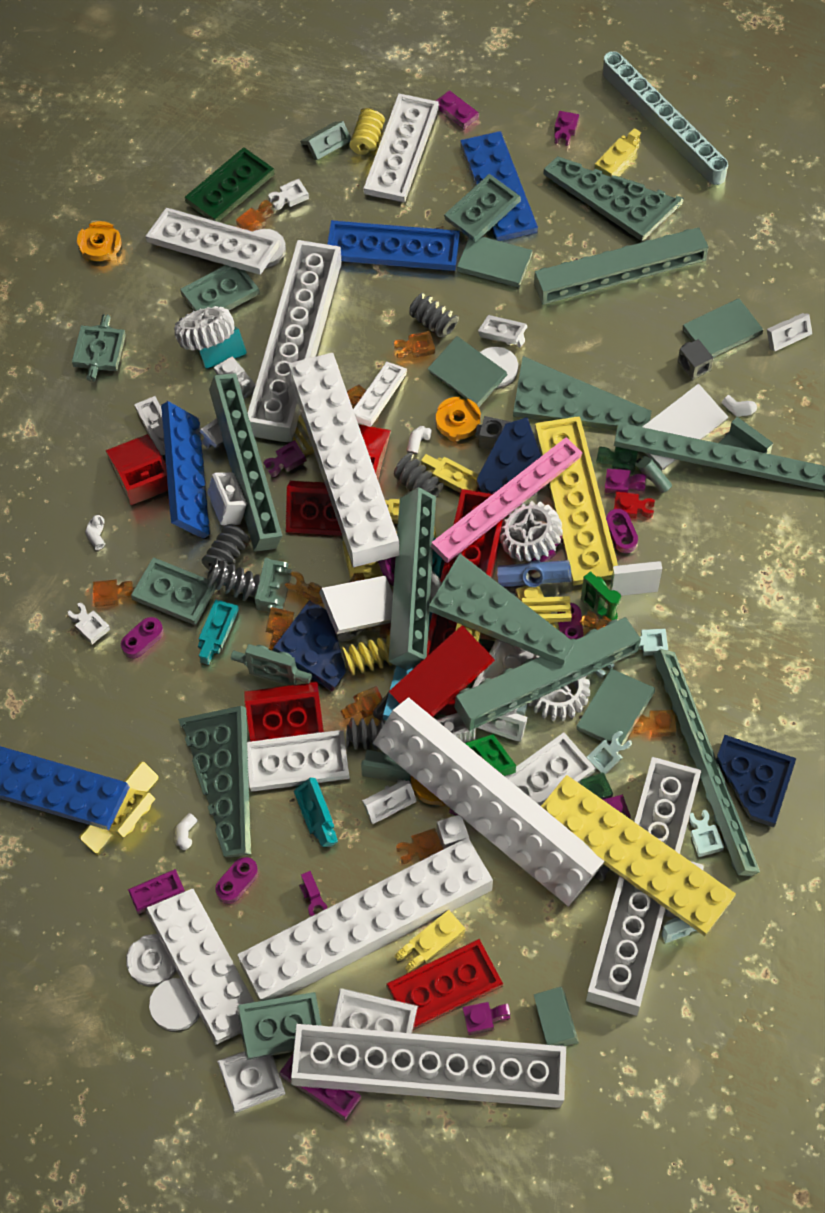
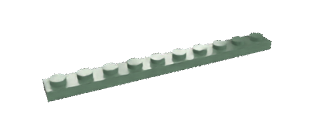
[614,422,825,491]
[653,649,760,876]

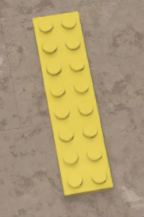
[535,416,618,586]
[541,775,736,936]

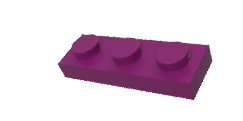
[279,1053,361,1120]

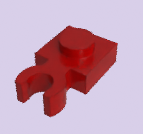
[614,491,655,519]

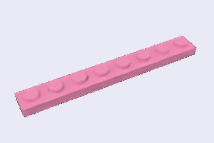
[431,437,582,563]

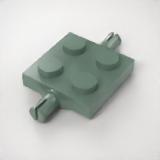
[72,314,126,382]
[231,644,312,686]

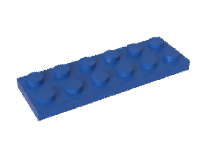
[460,131,538,241]
[327,220,460,271]
[161,401,210,538]
[0,746,130,830]

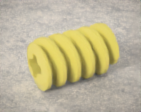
[349,108,385,155]
[342,635,393,676]

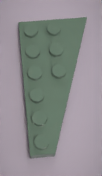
[543,156,684,242]
[513,356,651,430]
[429,554,574,666]
[178,706,251,858]

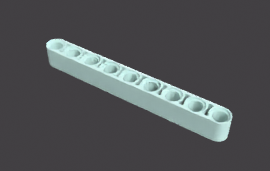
[603,52,728,185]

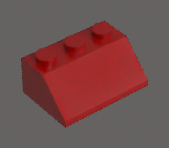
[285,480,342,536]
[244,682,324,742]

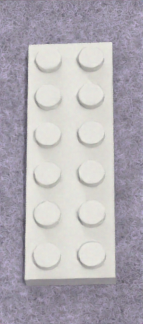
[364,94,439,202]
[145,208,281,275]
[146,889,254,1045]

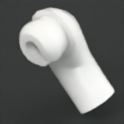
[722,395,757,417]
[407,426,432,454]
[85,515,105,550]
[174,813,198,850]

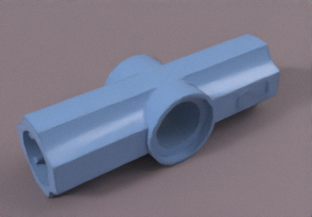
[497,560,571,587]

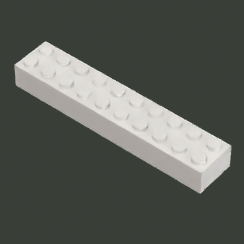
[248,240,342,443]
[289,353,399,568]
[373,697,604,906]
[586,757,701,1016]
[237,837,493,1001]
[291,1024,566,1108]

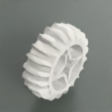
[174,306,235,351]
[499,501,563,562]
[528,676,590,721]

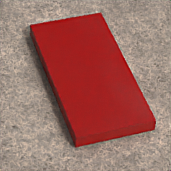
[389,625,495,717]
[386,939,503,1030]

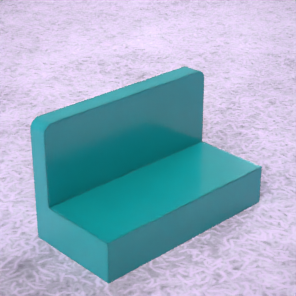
[196,326,247,368]

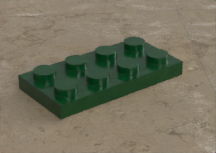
[185,147,275,222]

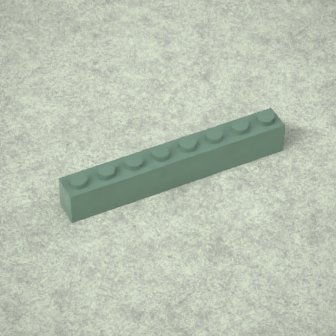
[534,227,709,305]
[209,373,282,552]
[388,487,436,670]
[454,617,641,731]

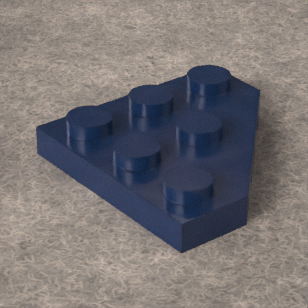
[476,417,541,494]
[272,600,347,692]
[716,734,796,827]

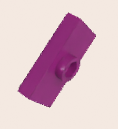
[128,869,185,914]

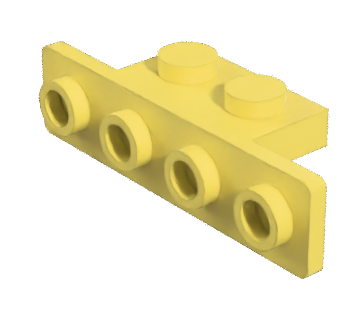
[79,762,158,853]

